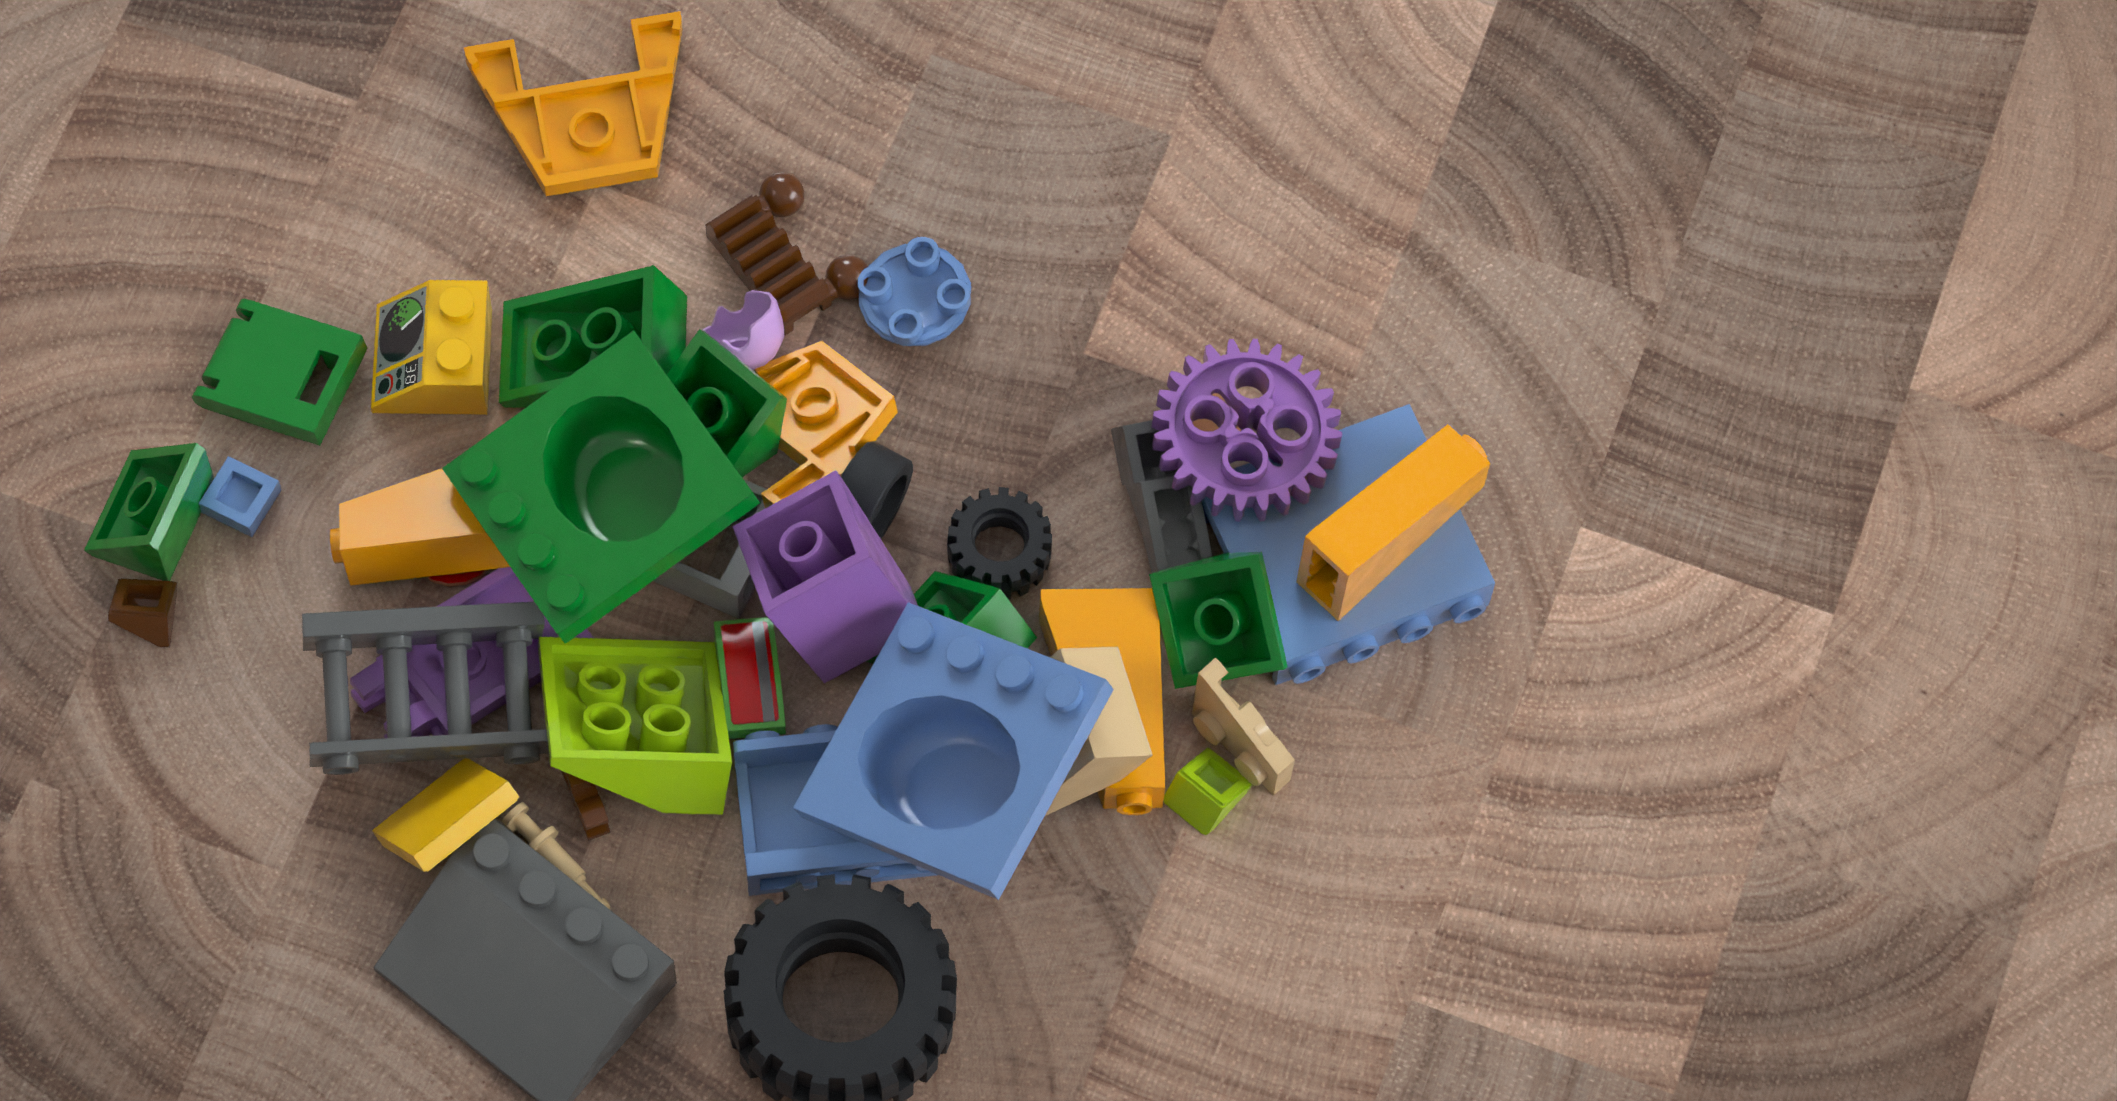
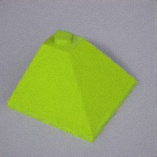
[538,637,732,815]

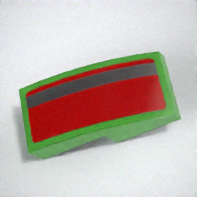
[714,617,786,739]

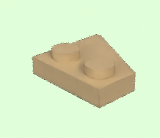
[1192,658,1295,796]

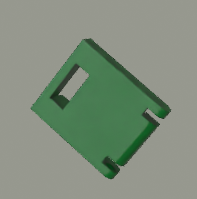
[192,298,368,446]

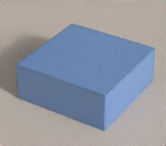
[199,456,281,537]

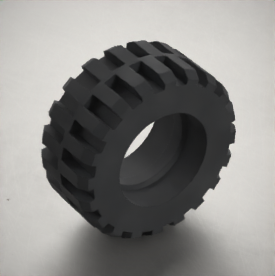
[723,874,957,1101]

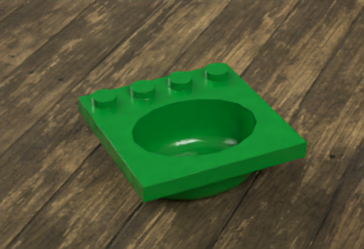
[442,330,760,644]

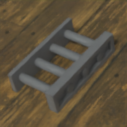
[302,601,549,775]

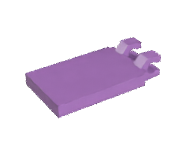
[350,567,594,738]

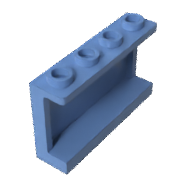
[733,724,938,896]

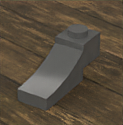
[1111,420,1212,573]

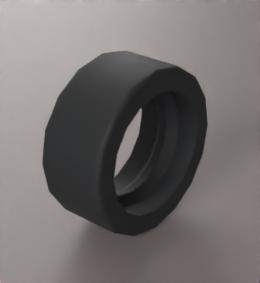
[841,441,913,539]

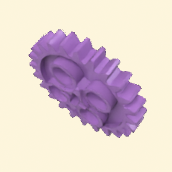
[1151,339,1342,522]

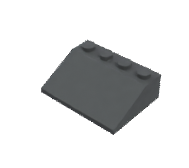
[374,819,677,1101]

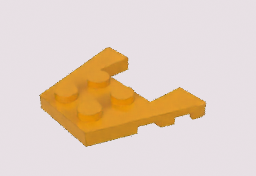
[464,11,683,197]
[755,341,898,508]

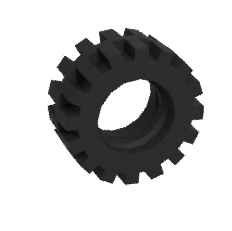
[947,487,1052,600]

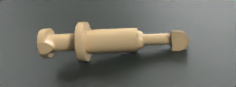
[502,802,610,909]

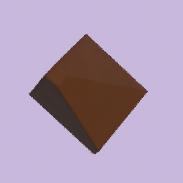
[108,578,177,647]

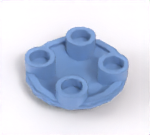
[858,237,971,346]

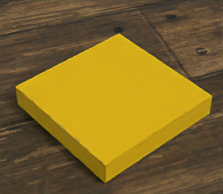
[372,758,519,872]

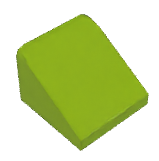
[1163,747,1252,835]

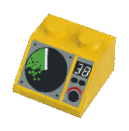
[371,280,492,415]

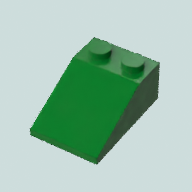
[499,265,687,408]

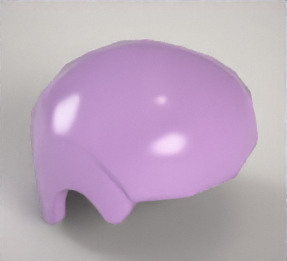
[702,290,784,370]

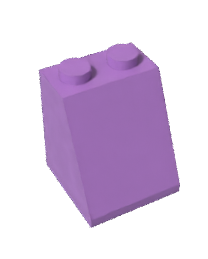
[732,470,918,683]

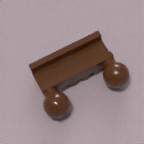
[705,172,870,336]

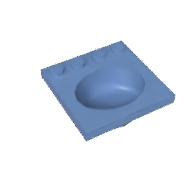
[793,602,1114,900]

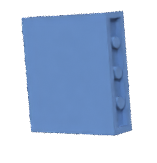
[1202,404,1495,685]

